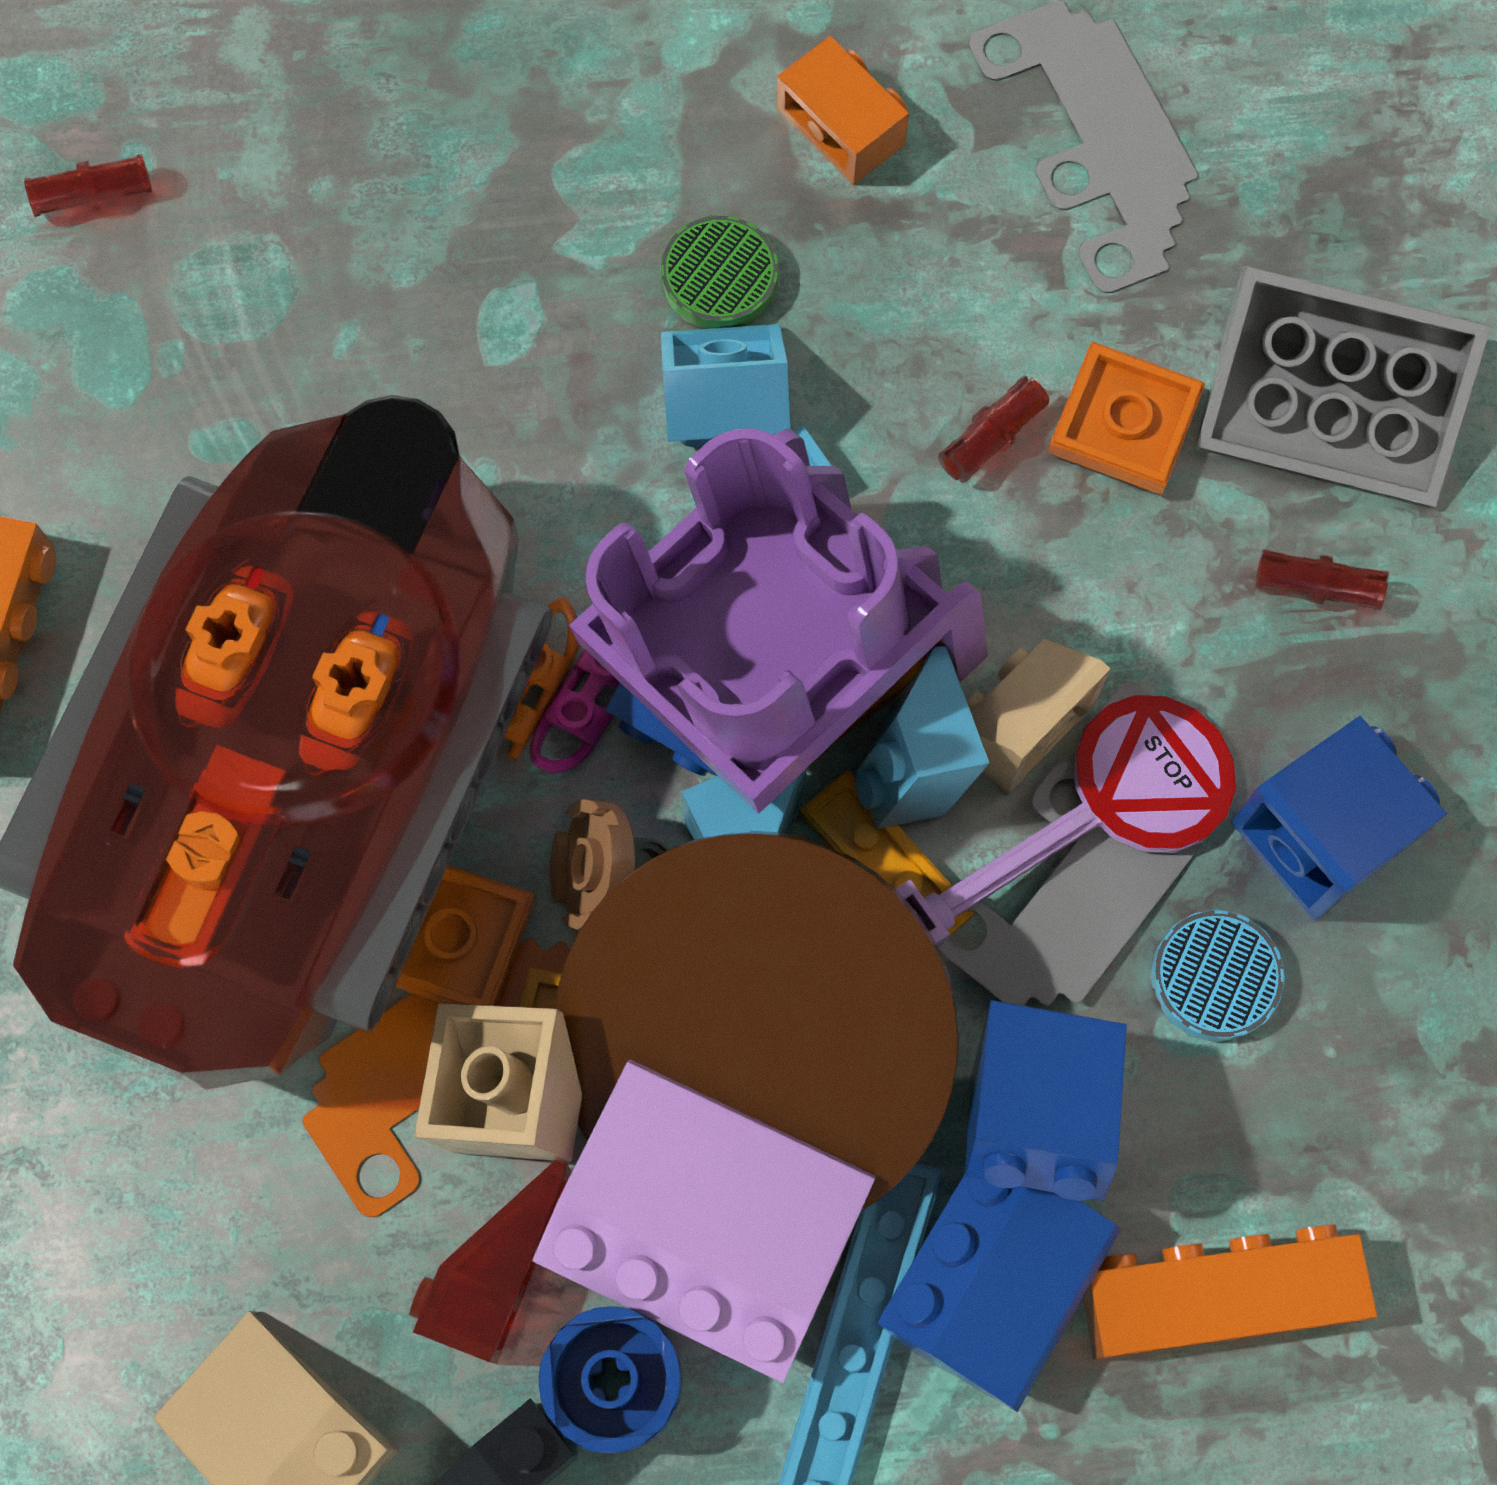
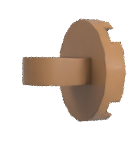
[549,799,670,930]

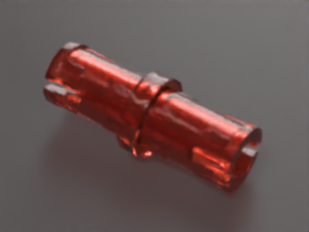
[24,154,153,217]
[938,375,1049,483]
[1255,549,1389,611]

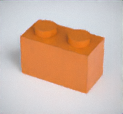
[777,36,909,185]

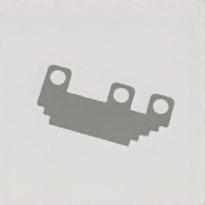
[968,0,1198,292]
[939,682,1204,1006]

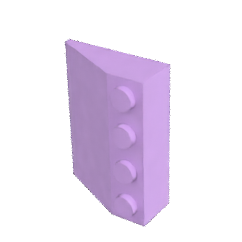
[532,1059,876,1383]

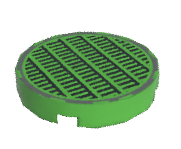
[661,215,778,329]

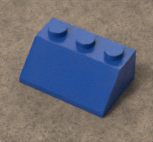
[877,1174,1121,1412]

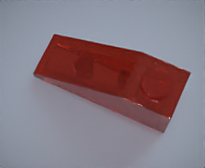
[409,1160,572,1365]

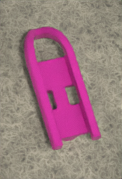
[529,649,620,774]

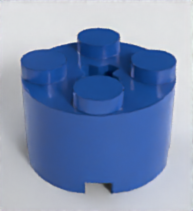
[539,1306,683,1453]

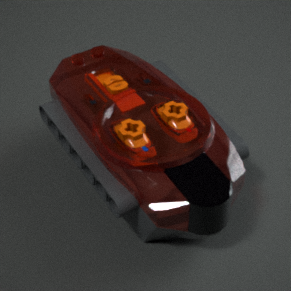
[0,395,552,1090]

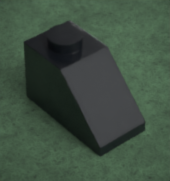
[433,1398,578,1485]

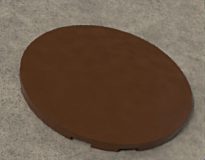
[555,831,960,1211]

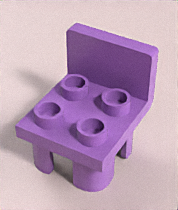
[569,428,988,814]

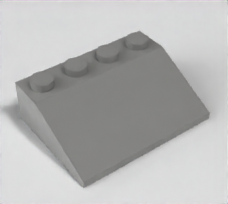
[1196,266,1491,507]

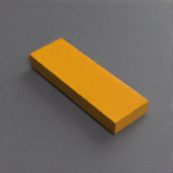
[799,770,976,939]

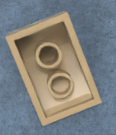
[153,1311,399,1485]

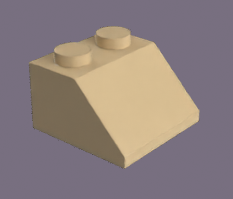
[967,638,1111,795]
[414,1004,582,1162]

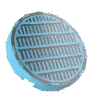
[1150,910,1285,1042]

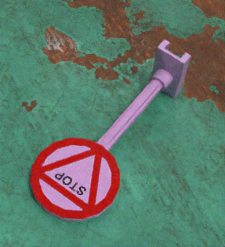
[896,695,1236,949]

